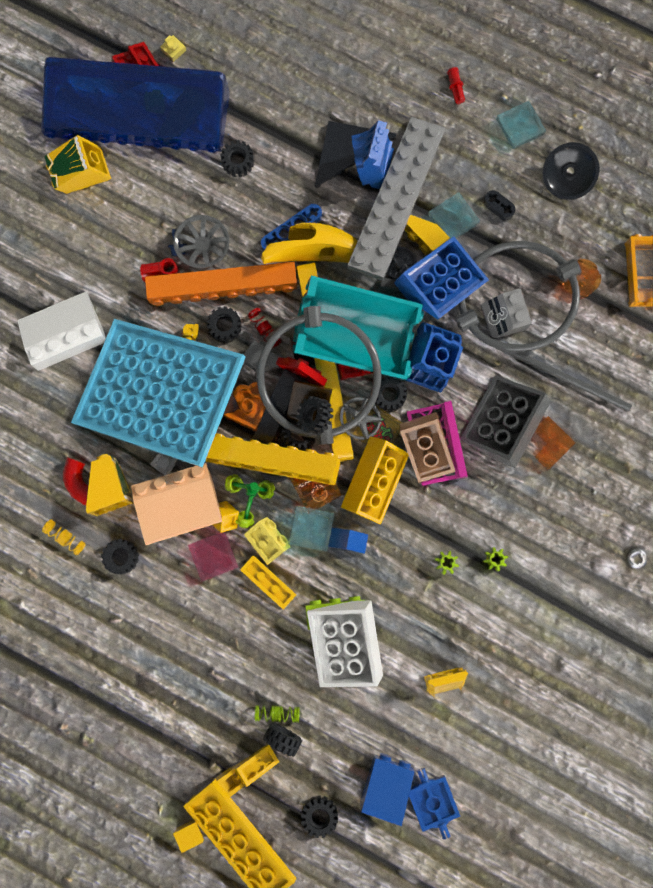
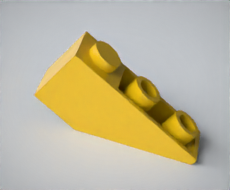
[404,215,450,255]

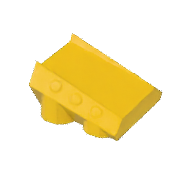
[424,667,468,697]

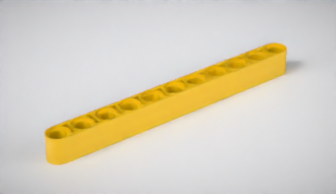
[296,262,354,462]

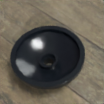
[542,142,600,200]

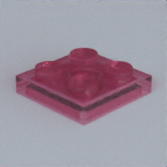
[188,532,239,582]

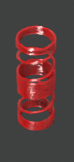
[247,308,282,349]

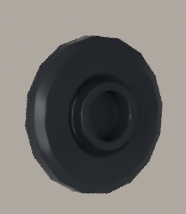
[386,246,417,279]

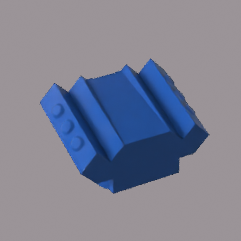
[352,120,394,189]
[402,322,463,393]

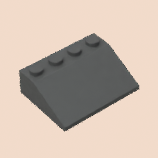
[460,375,550,468]

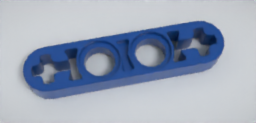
[261,204,322,251]

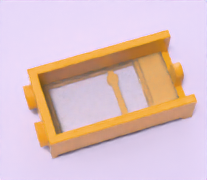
[624,234,653,307]

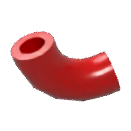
[62,457,89,505]

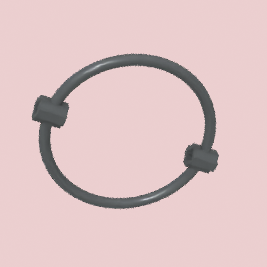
[455,241,582,352]
[257,306,381,445]

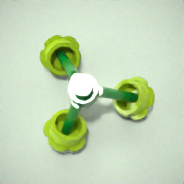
[225,474,275,528]

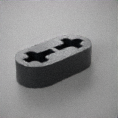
[483,190,516,221]

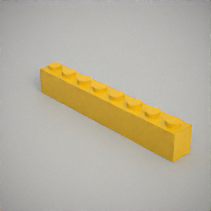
[205,433,340,485]

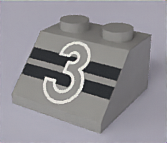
[480,289,532,339]

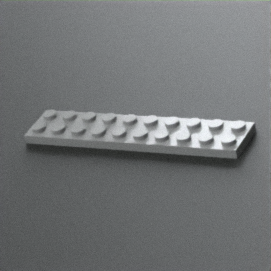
[348,117,445,281]

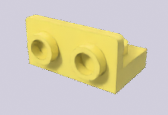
[244,517,290,565]

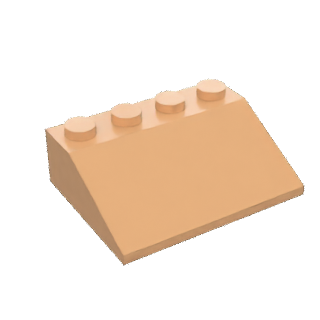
[131,463,223,545]

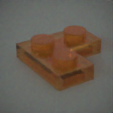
[534,416,575,470]

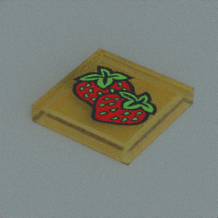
[353,405,402,455]

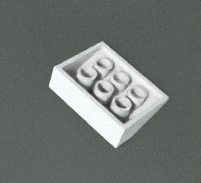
[17,291,106,371]
[307,600,383,687]

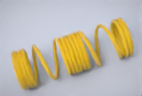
[42,519,86,555]

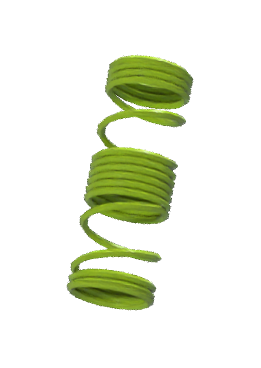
[255,705,300,723]

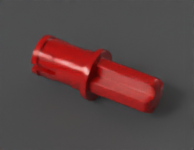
[447,67,465,105]

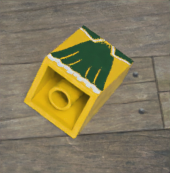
[44,135,111,194]
[86,454,133,516]

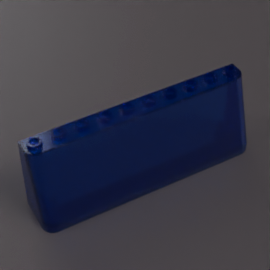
[41,57,230,153]

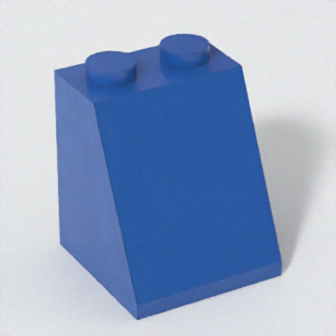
[360,753,415,826]

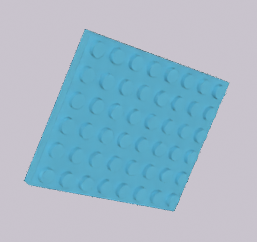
[71,319,245,467]

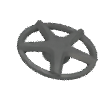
[340,397,382,440]

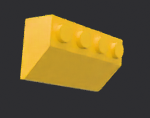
[341,436,409,525]

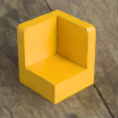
[213,501,239,533]
[173,819,204,853]

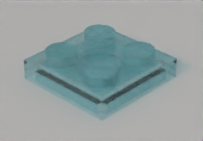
[496,101,546,149]
[428,192,480,239]
[288,506,334,552]

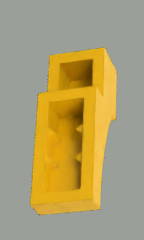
[213,744,279,797]

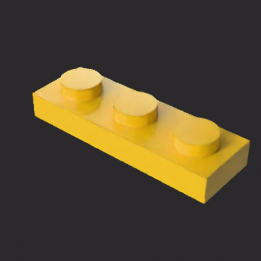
[240,555,297,610]

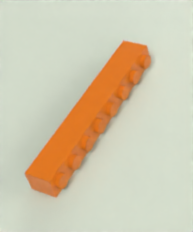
[145,261,297,306]

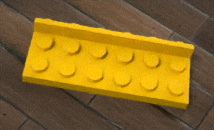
[183,779,297,888]

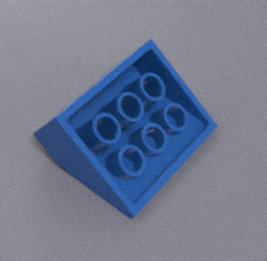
[394,236,489,320]

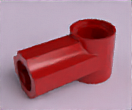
[140,258,180,282]

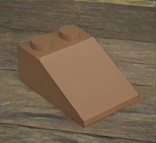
[400,412,456,483]

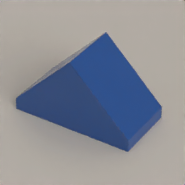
[327,527,368,554]

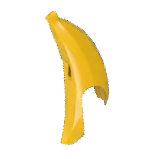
[261,223,358,264]

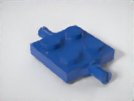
[409,768,460,840]

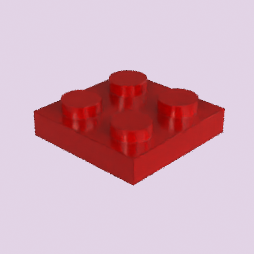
[275,356,327,386]

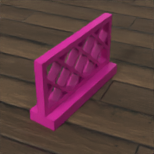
[407,401,468,486]

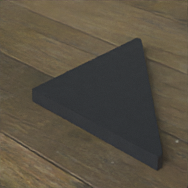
[315,121,397,188]

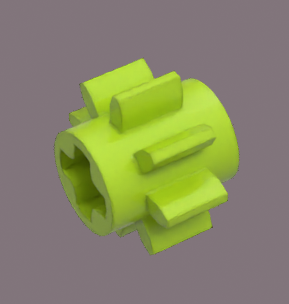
[483,547,508,571]
[434,551,459,575]

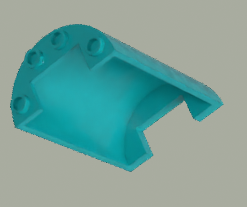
[292,275,424,380]

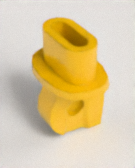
[182,324,199,341]

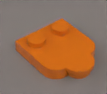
[223,382,266,431]

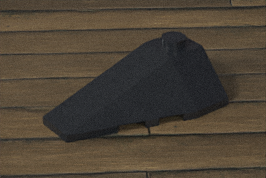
[252,369,311,445]

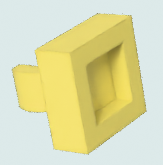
[160,35,186,62]

